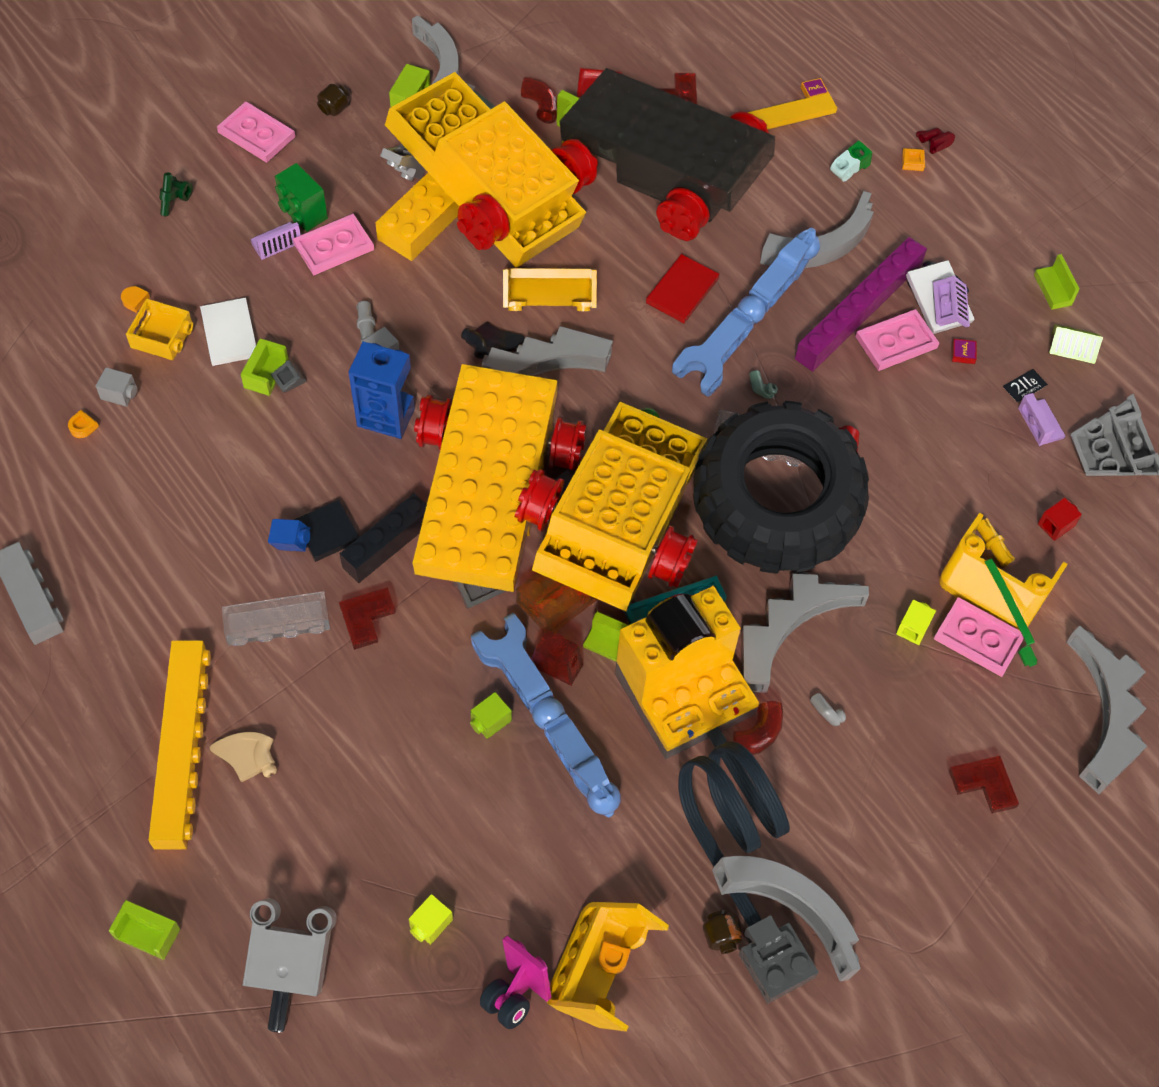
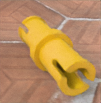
[977,518,1015,567]

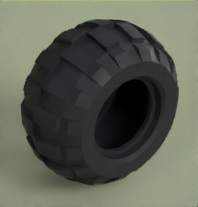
[693,401,869,574]

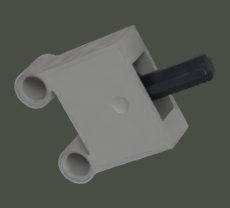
[242,898,337,1032]

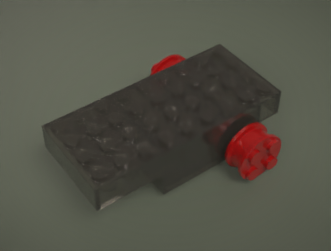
[560,68,775,241]

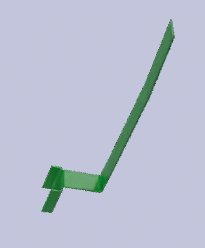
[984,559,1038,667]

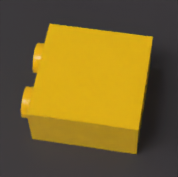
[126,299,193,360]

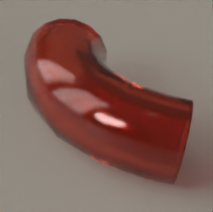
[521,77,557,124]
[733,701,783,755]

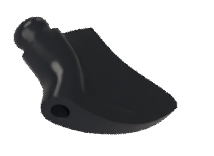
[461,322,525,359]

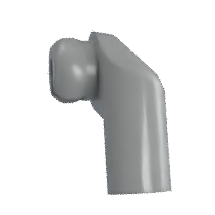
[810,693,846,726]

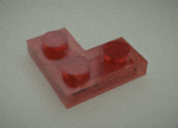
[654,73,697,111]
[339,587,395,650]
[948,756,1019,814]

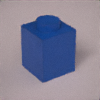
[268,519,310,552]

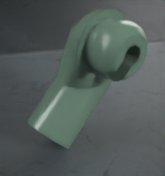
[749,370,778,399]

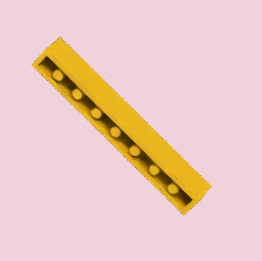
[148,641,211,850]

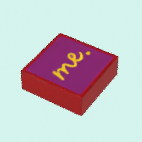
[952,339,977,364]

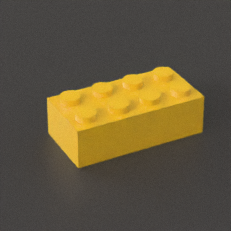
[375,173,459,261]

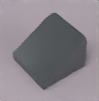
[271,360,307,393]

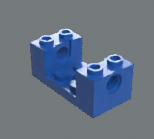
[348,341,415,439]

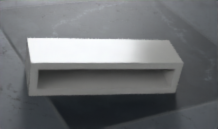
[0,542,64,645]

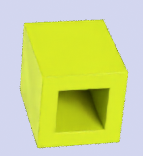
[896,600,936,645]
[409,894,453,945]

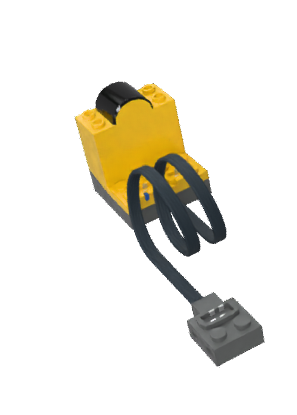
[615,586,819,1004]

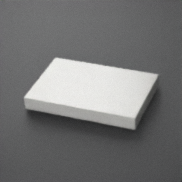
[906,260,975,334]
[200,298,256,366]

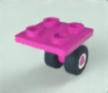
[480,935,551,1029]

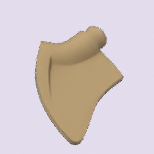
[210,732,277,782]

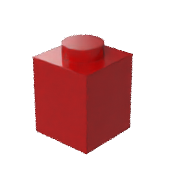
[1038,498,1082,541]

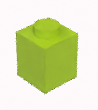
[470,692,512,739]

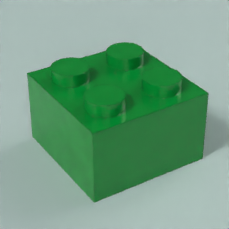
[275,163,328,232]

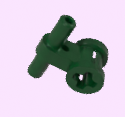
[159,172,193,217]

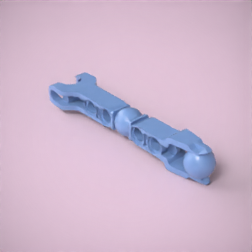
[672,227,820,397]
[470,613,621,818]

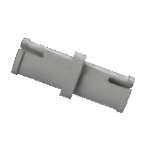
[356,301,375,343]

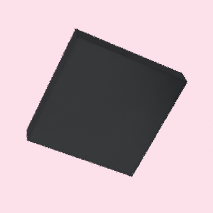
[294,500,359,562]

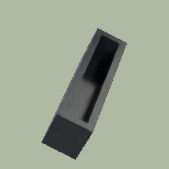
[339,493,427,583]

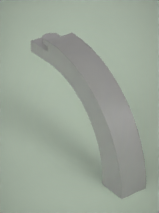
[412,15,459,85]
[760,191,874,268]
[712,856,861,982]

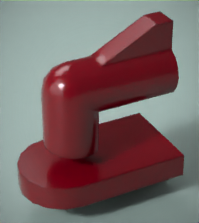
[916,128,955,154]

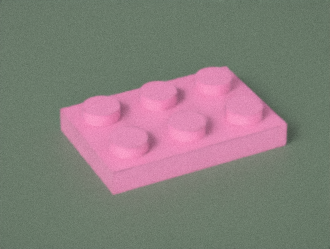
[217,102,295,163]
[293,214,374,276]
[855,309,939,371]
[934,597,1024,677]

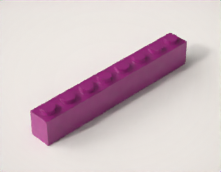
[795,237,927,372]

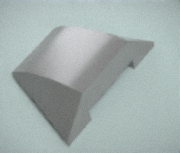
[1071,394,1159,476]

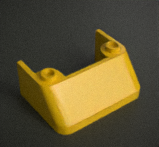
[503,268,597,311]
[939,513,1068,631]
[547,902,669,1031]

